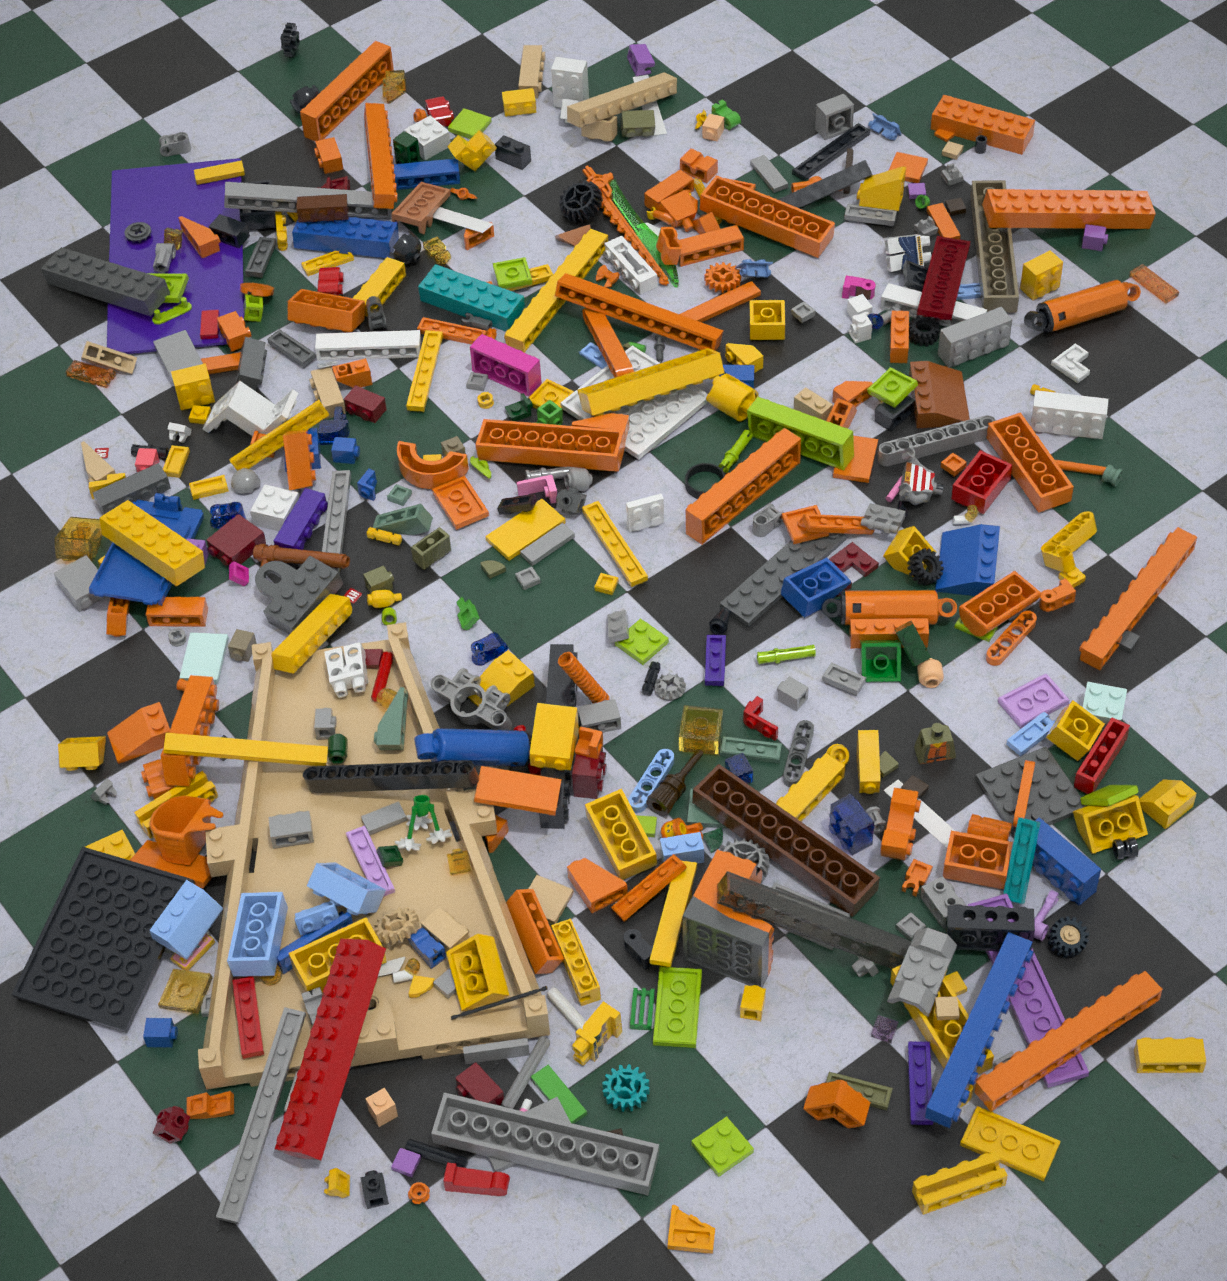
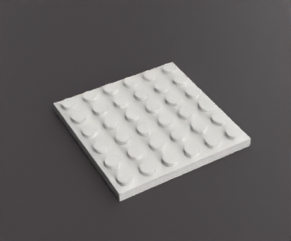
[560,346,708,460]

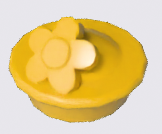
[826,744,849,765]

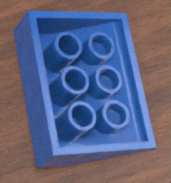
[936,524,1000,596]

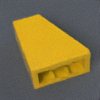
[856,730,880,794]

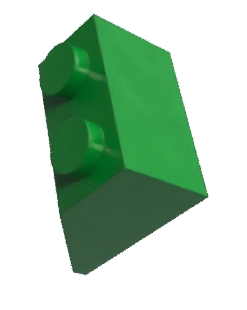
[860,640,901,682]

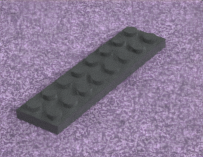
[720,533,846,627]

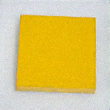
[529,379,574,411]

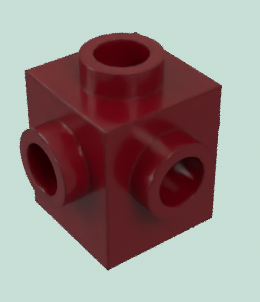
[153,1106,191,1144]

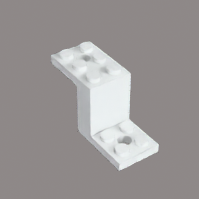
[203,381,298,436]

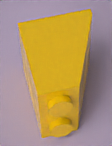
[857,166,906,211]
[530,703,579,770]

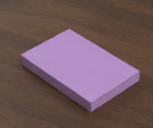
[998,674,1070,729]

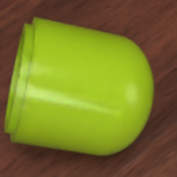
[382,607,397,626]

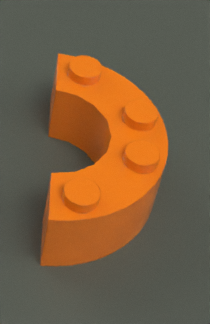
[397,441,469,489]
[880,787,921,861]

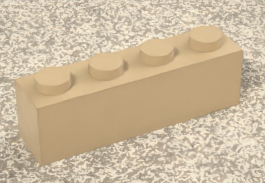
[518,45,546,98]

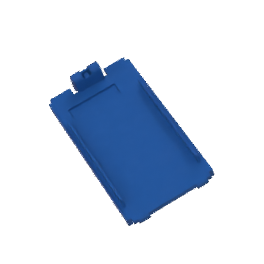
[89,493,204,605]

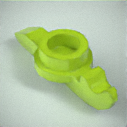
[470,456,492,479]

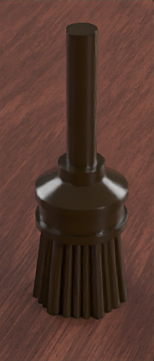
[646,749,704,817]

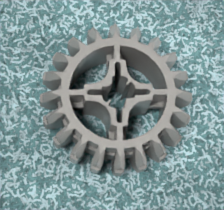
[720,838,770,883]

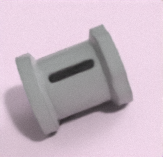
[863,806,887,834]

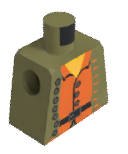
[914,723,956,764]

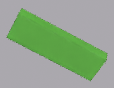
[531,1064,587,1124]

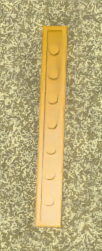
[164,733,328,766]

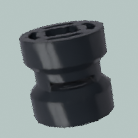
[1112,837,1138,860]

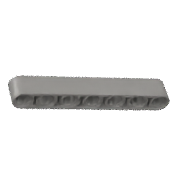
[878,415,996,466]

